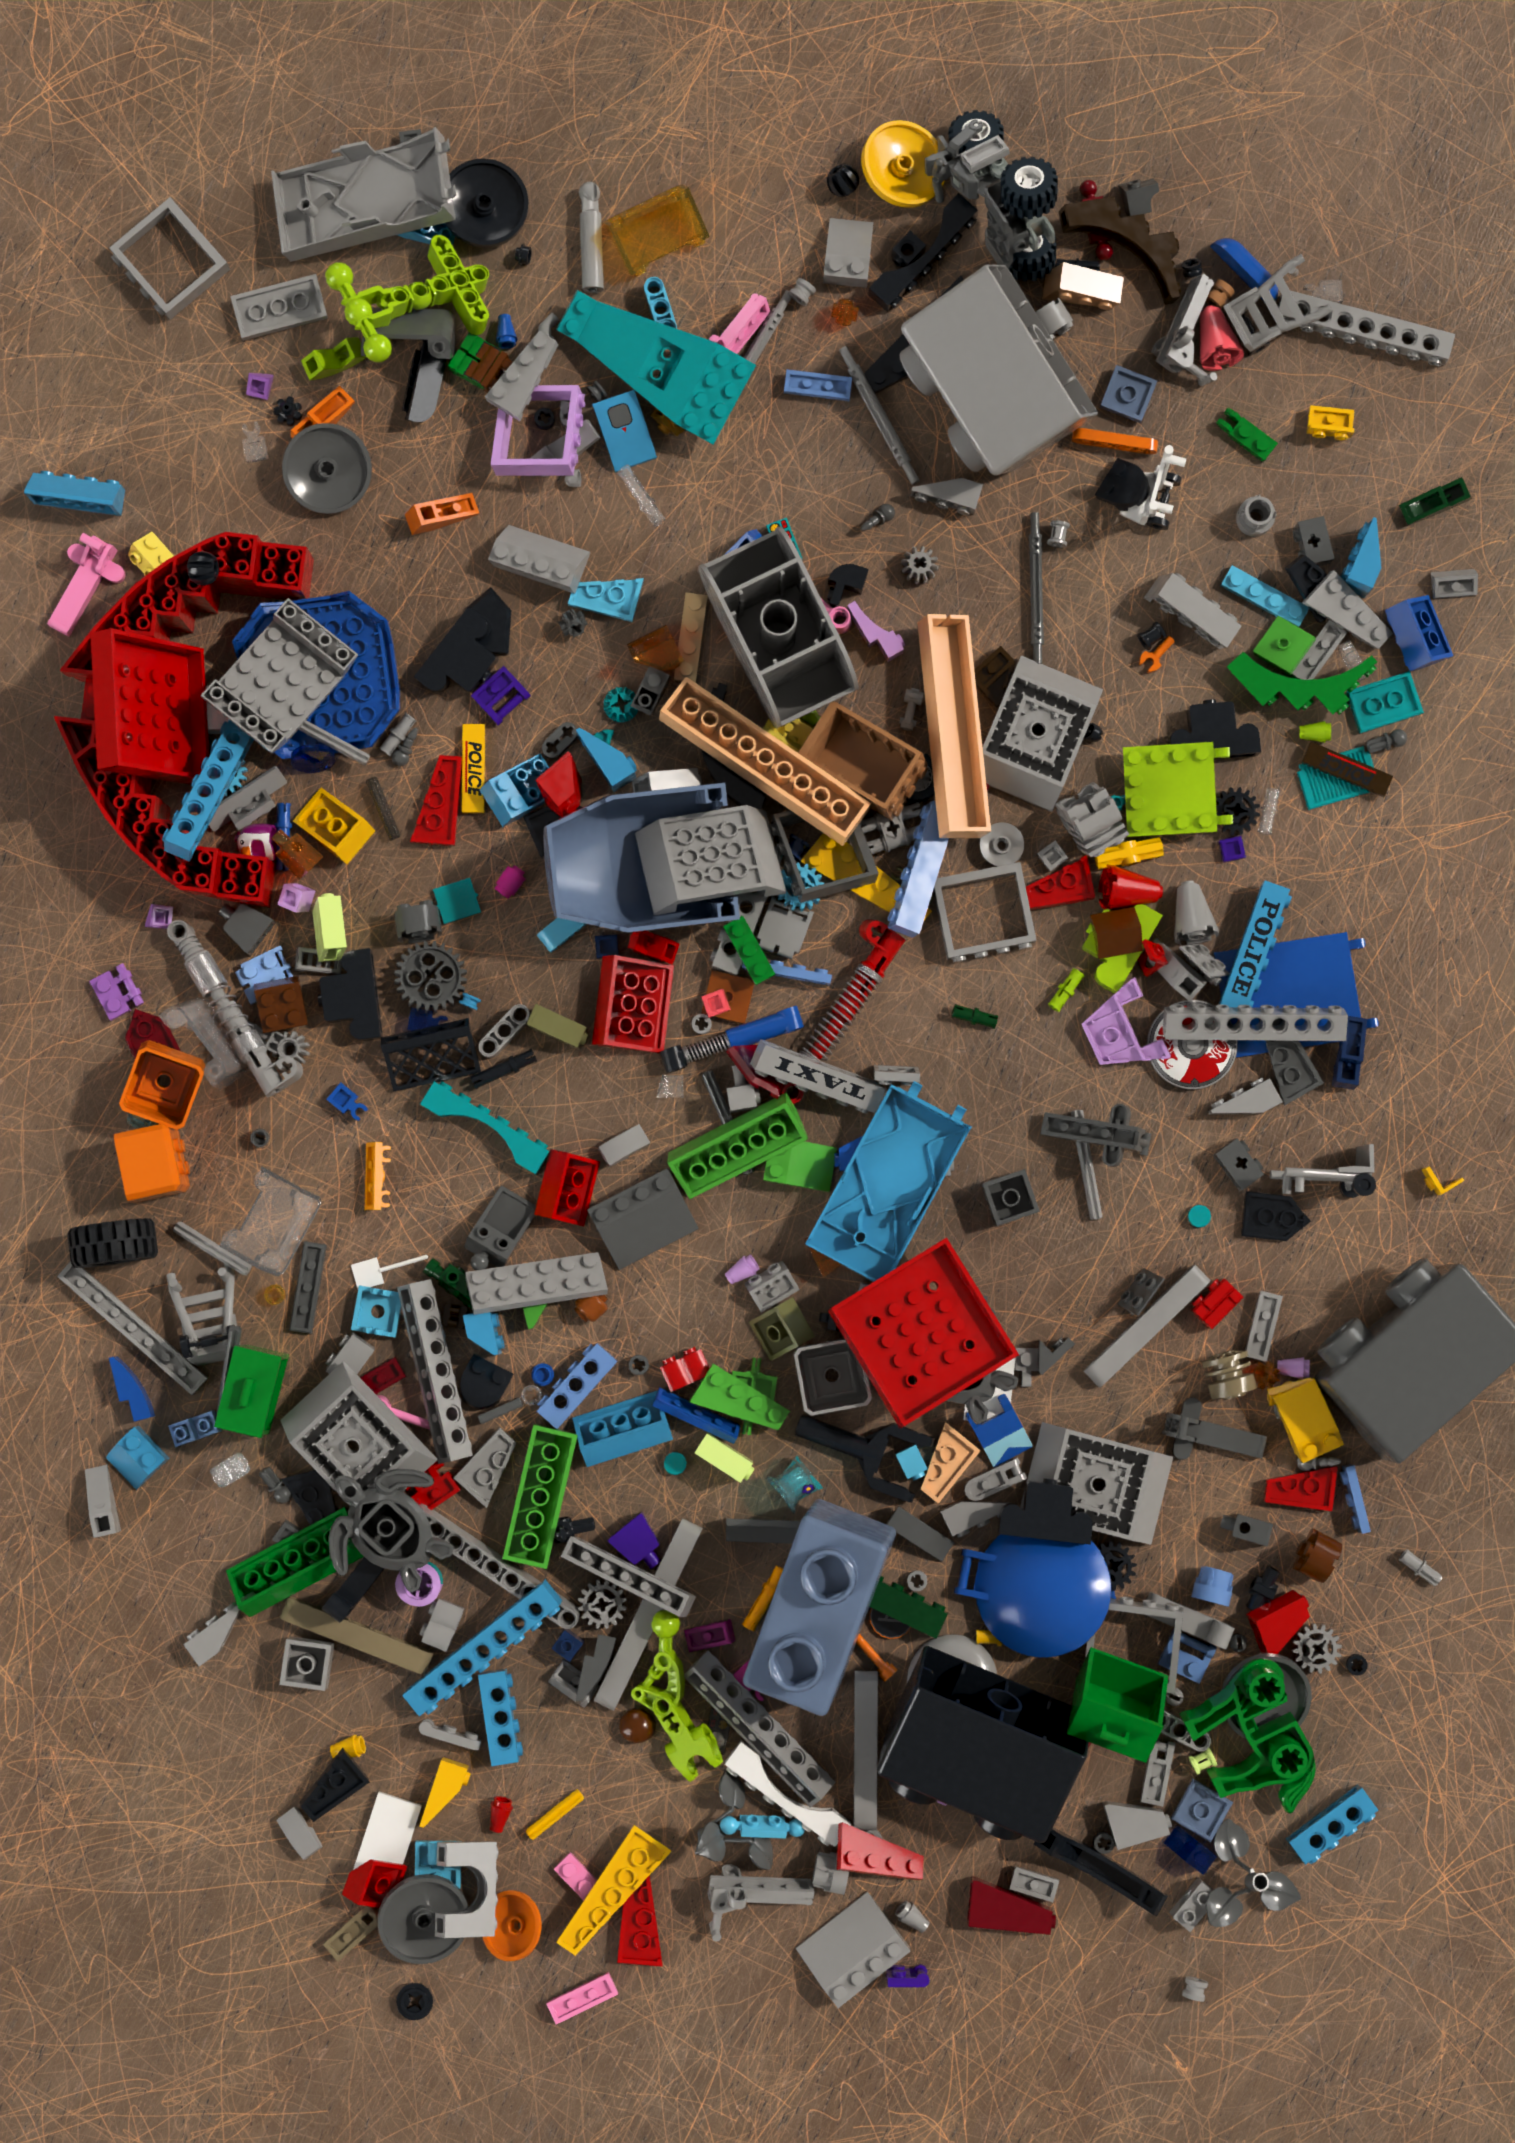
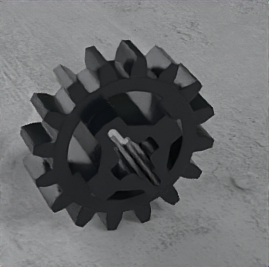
[1216,787,1260,836]
[1099,1541,1137,1591]

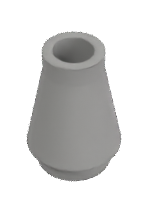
[895,1900,930,1933]

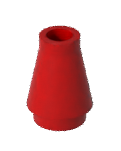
[490,1796,513,1833]

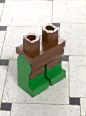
[448,332,513,393]

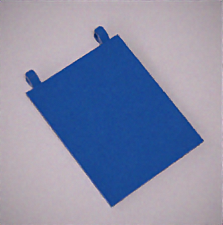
[1214,932,1379,1058]

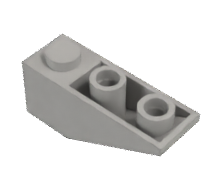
[911,478,983,516]
[1143,938,1208,1002]
[1208,1077,1283,1114]
[85,1464,121,1538]
[939,1500,1011,1538]
[183,1602,241,1667]

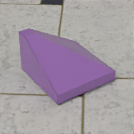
[246,373,274,400]
[145,904,173,929]

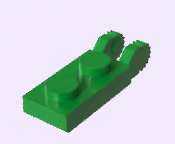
[1216,408,1278,462]

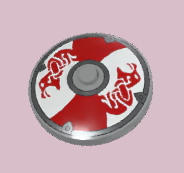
[1147,1000,1237,1090]

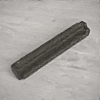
[366,777,400,840]

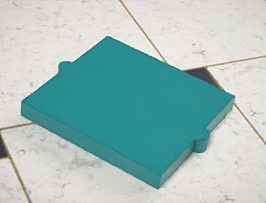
[433,878,481,925]

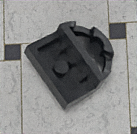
[1095,458,1150,511]
[459,1354,514,1410]

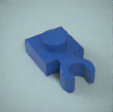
[326,1082,368,1121]

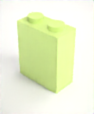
[312,893,347,962]
[695,1432,754,1483]

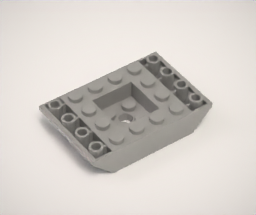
[982,656,1103,812]
[280,1361,438,1506]
[1020,1422,1173,1545]

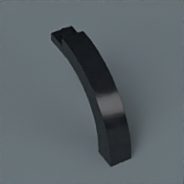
[701,683,767,810]
[1034,1828,1168,1916]

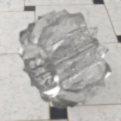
[210,1453,251,1488]

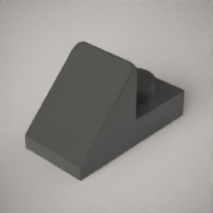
[1037,1337,1075,1375]

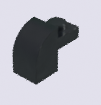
[827,564,869,608]

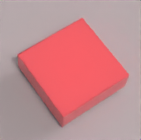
[701,989,731,1018]

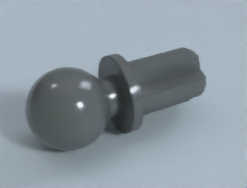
[1366,729,1407,753]
[259,1467,292,1503]

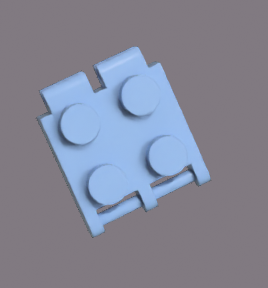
[235,946,293,1005]

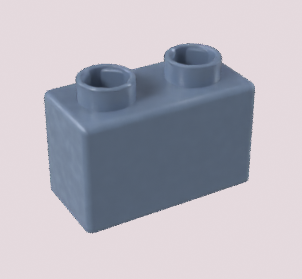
[743,1499,896,1716]

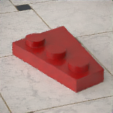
[1026,855,1095,910]
[1264,1466,1338,1511]

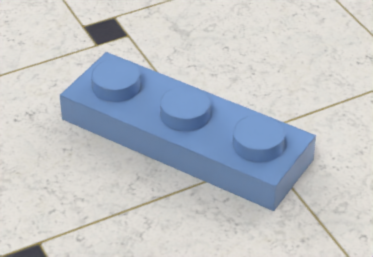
[784,369,852,401]
[1340,1464,1371,1534]

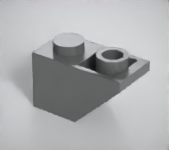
[631,666,671,716]

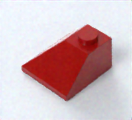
[535,751,582,818]
[342,1859,407,1908]

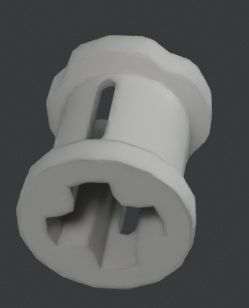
[1047,520,1070,548]

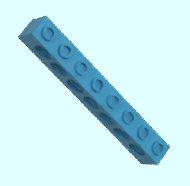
[162,720,254,861]
[402,1579,562,1717]

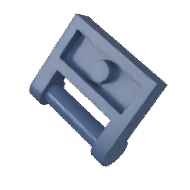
[1157,1629,1217,1684]

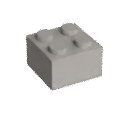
[279,1636,335,1691]

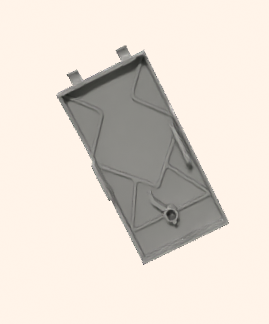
[271,127,457,262]

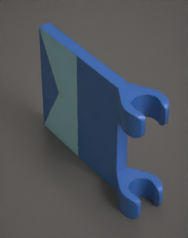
[966,1394,1033,1468]

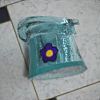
[765,1455,823,1514]

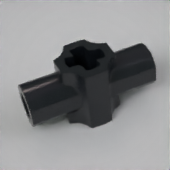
[1246,1565,1280,1610]

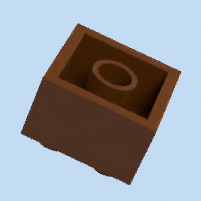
[254,976,308,1033]

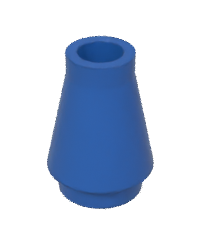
[496,314,518,349]

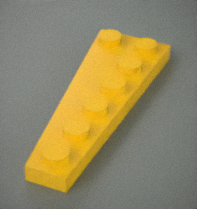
[801,833,932,921]
[556,1825,671,1956]

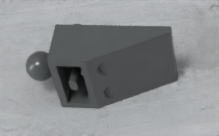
[464,1185,536,1270]

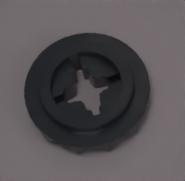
[396,1982,433,2020]

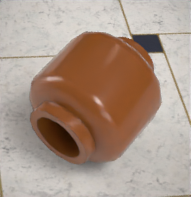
[574,1295,608,1322]

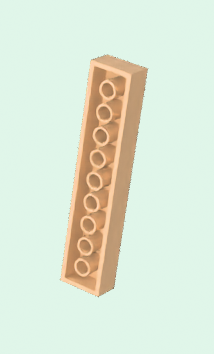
[659,677,871,846]

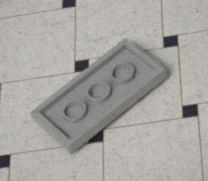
[230,274,328,341]

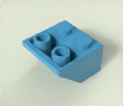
[463,1312,505,1355]

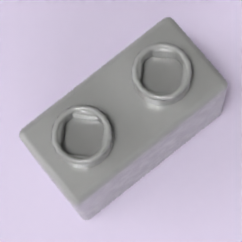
[900,264,1098,475]

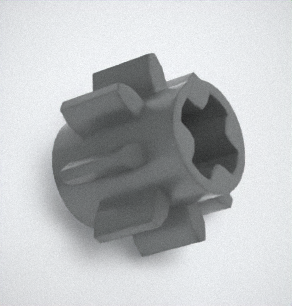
[558,609,588,638]

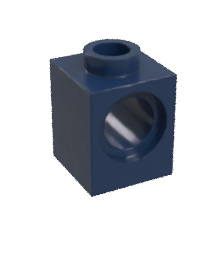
[551,1629,584,1662]

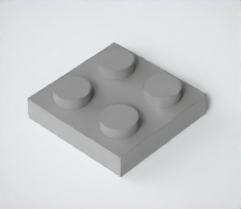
[873,1065,920,1086]

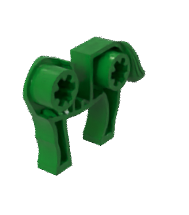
[1179,1659,1316,1814]

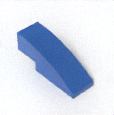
[109,1356,155,1422]

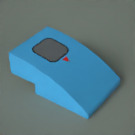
[592,390,657,473]

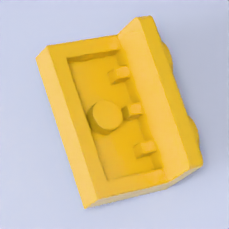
[1306,405,1354,440]

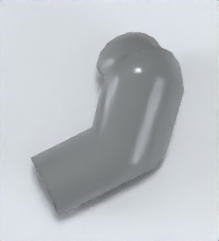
[538,312,559,339]

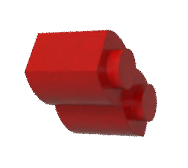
[660,1347,709,1392]

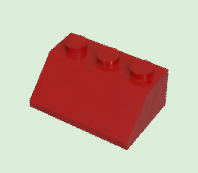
[534,1149,600,1227]

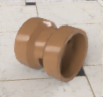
[1206,279,1235,310]

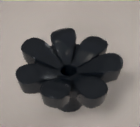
[273,396,302,426]

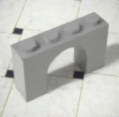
[435,1841,499,1938]

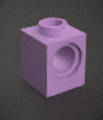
[277,883,315,913]

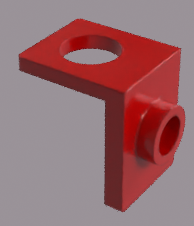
[1137,939,1168,977]

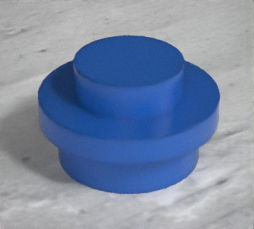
[531,1363,554,1386]

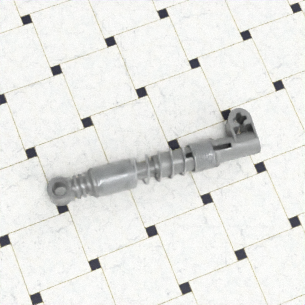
[167,920,303,1097]

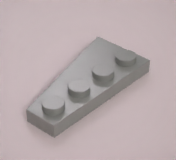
[485,330,558,421]
[1302,570,1393,649]

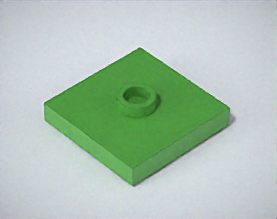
[1253,616,1316,676]

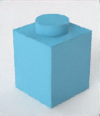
[895,1444,928,1481]

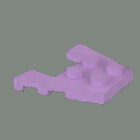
[1082,977,1171,1065]

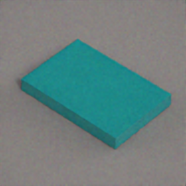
[1345,671,1424,734]

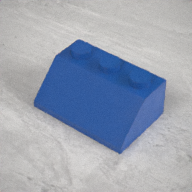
[1385,595,1454,672]

